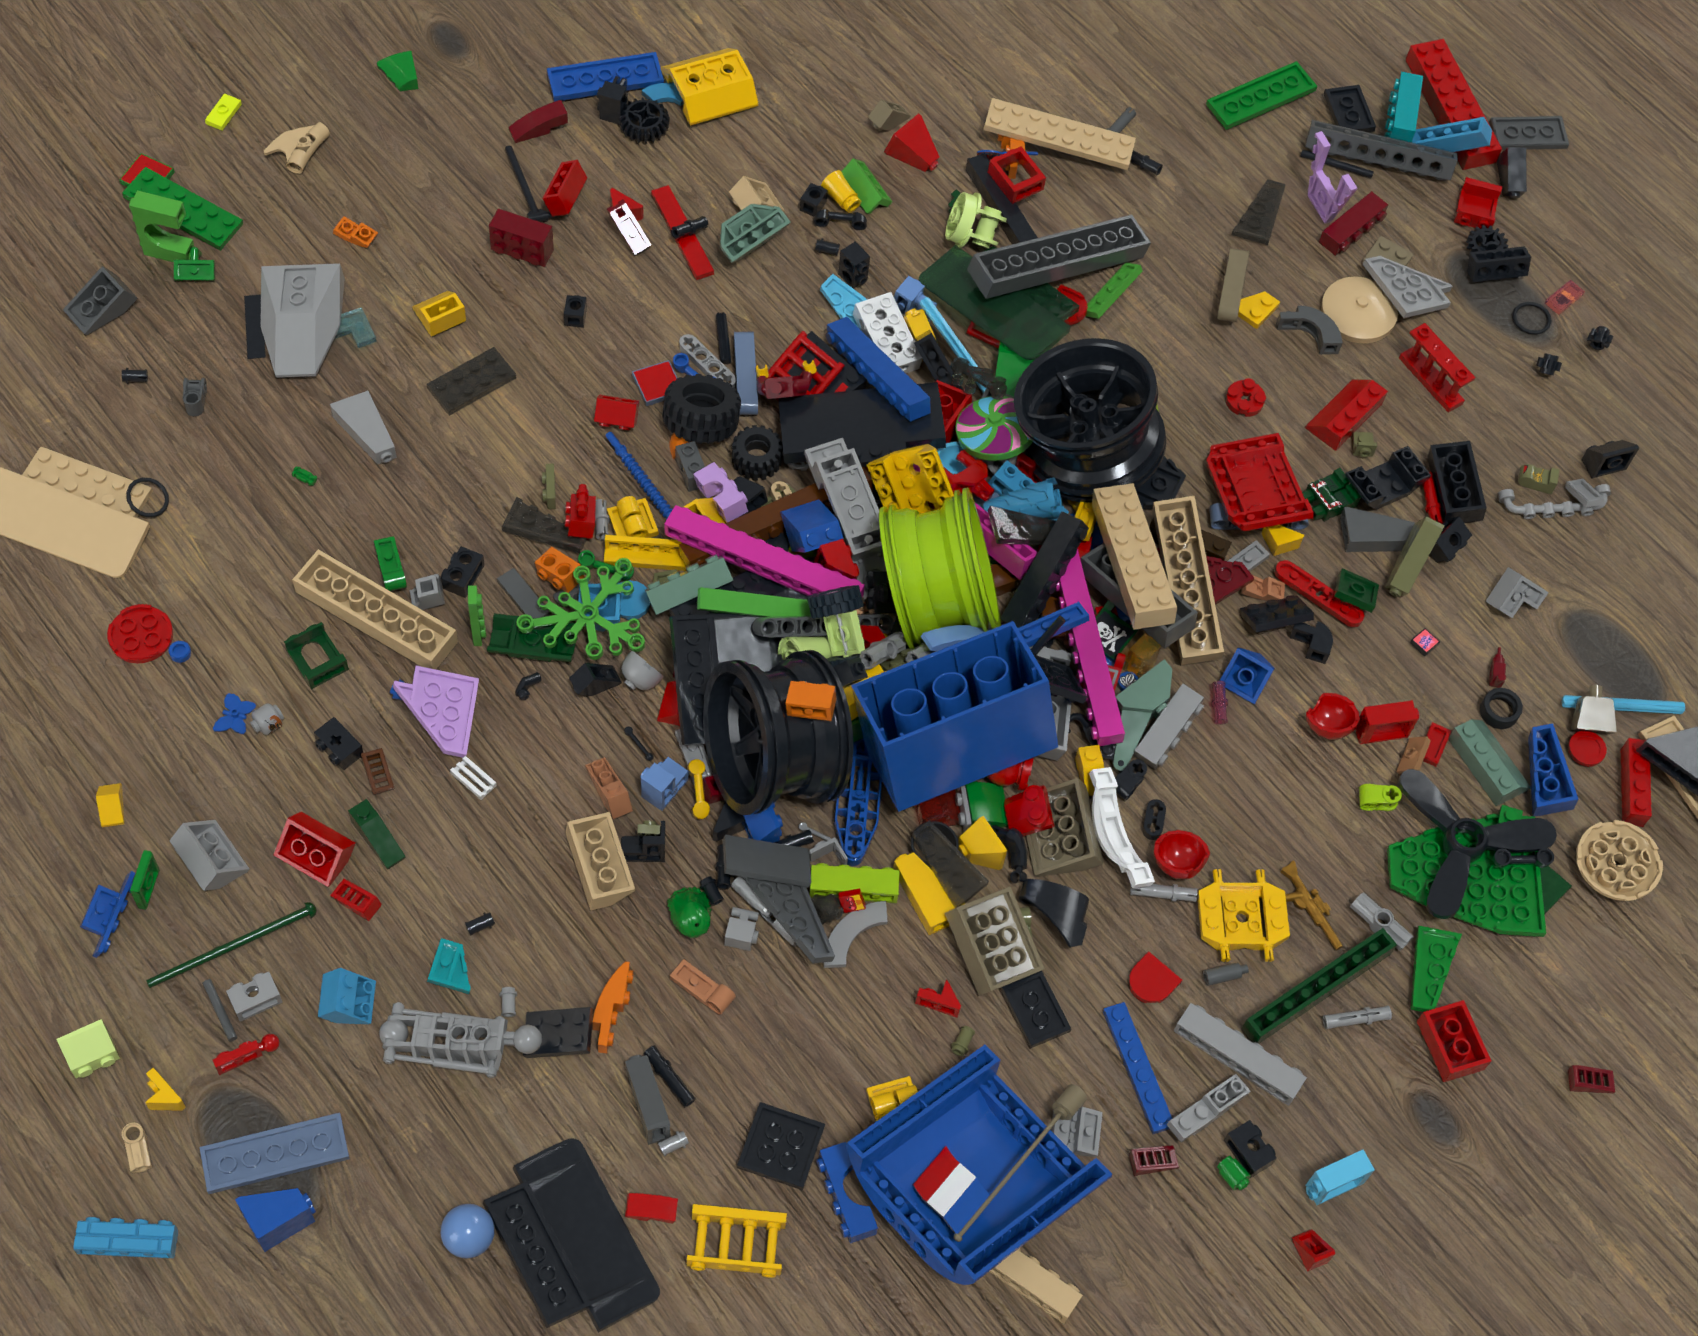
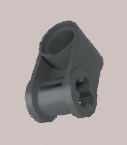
[183,378,207,417]

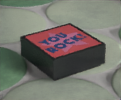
[1410,628,1440,656]

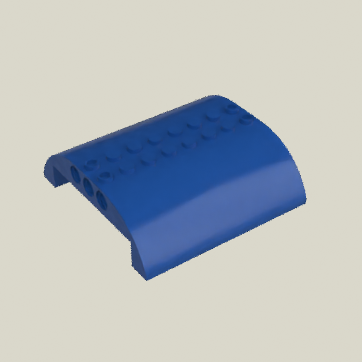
[846,1045,1112,1285]

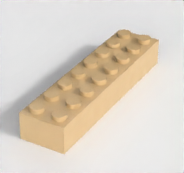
[1092,483,1177,629]
[1153,496,1224,665]
[292,549,458,670]

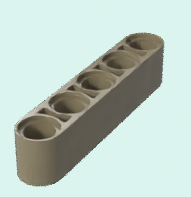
[1217,248,1250,322]

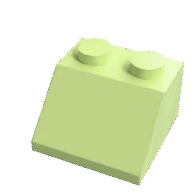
[57,1019,120,1078]

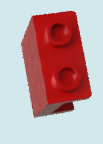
[1454,177,1502,229]

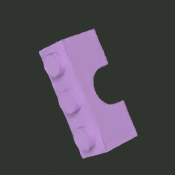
[693,462,748,523]

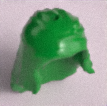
[667,887,712,938]

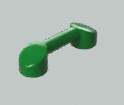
[578,550,634,581]

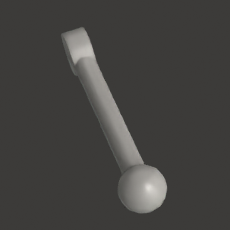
[799,822,839,843]

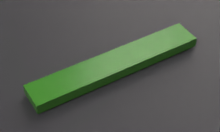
[697,587,811,622]

